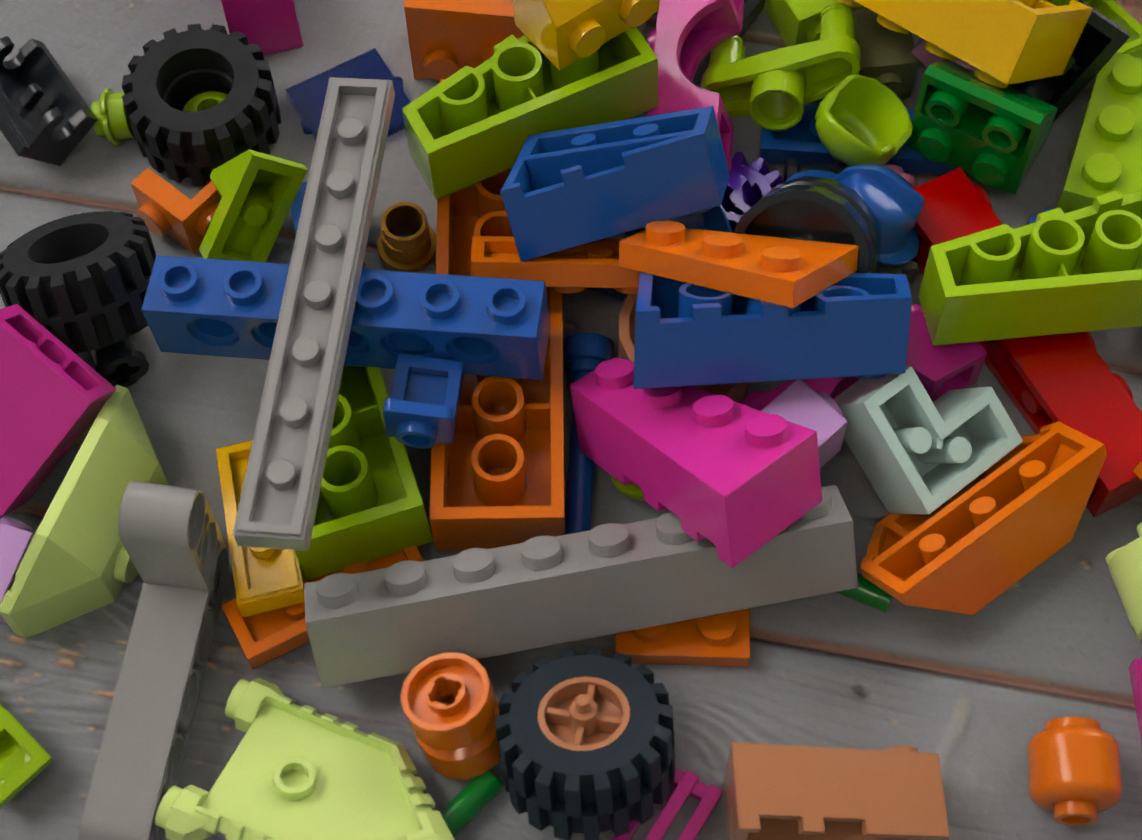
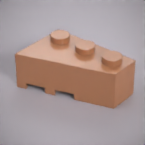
[723,742,950,840]

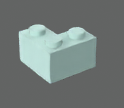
[833,366,1023,515]

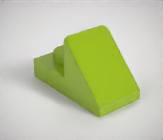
[199,149,308,262]

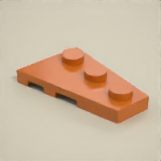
[619,221,859,308]

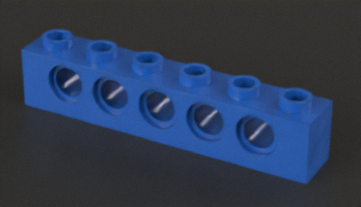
[141,255,551,380]

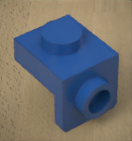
[383,353,464,448]

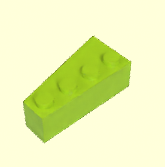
[294,365,433,581]

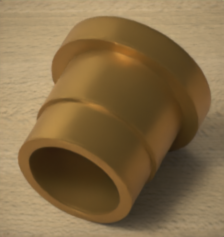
[377,202,436,273]

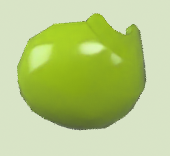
[815,74,913,167]

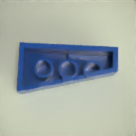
[634,272,912,389]

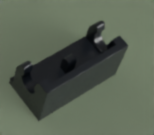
[0,36,98,166]

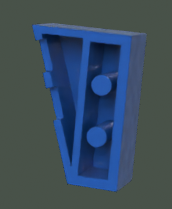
[500,106,730,262]

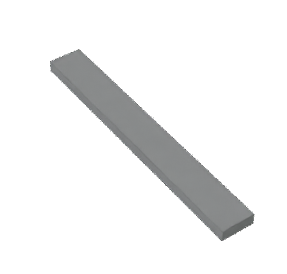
[233,77,395,551]

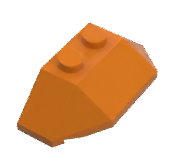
[860,421,1107,615]

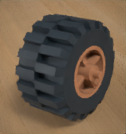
[496,648,676,840]

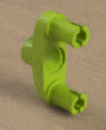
[700,3,861,131]

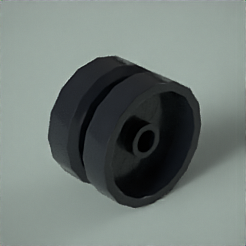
[733,176,881,273]

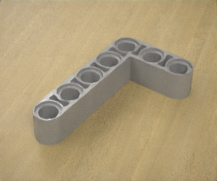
[79,481,229,840]

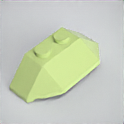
[0,384,169,638]

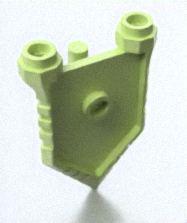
[155,678,455,840]

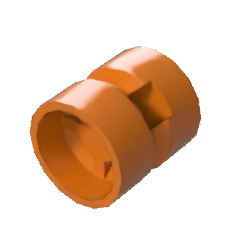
[400,652,500,780]

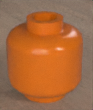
[1028,717,1121,826]

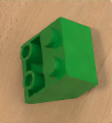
[906,59,1058,195]

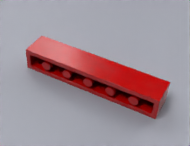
[912,167,1142,518]

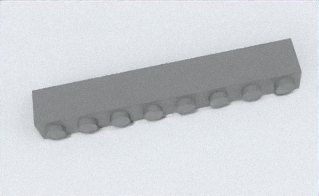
[304,485,858,689]

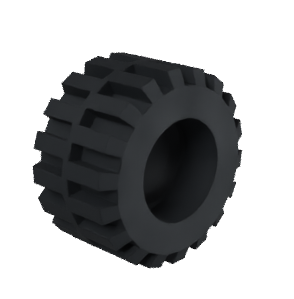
[122,24,281,186]
[0,211,157,354]

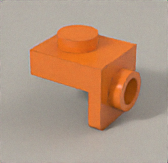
[131,167,222,254]

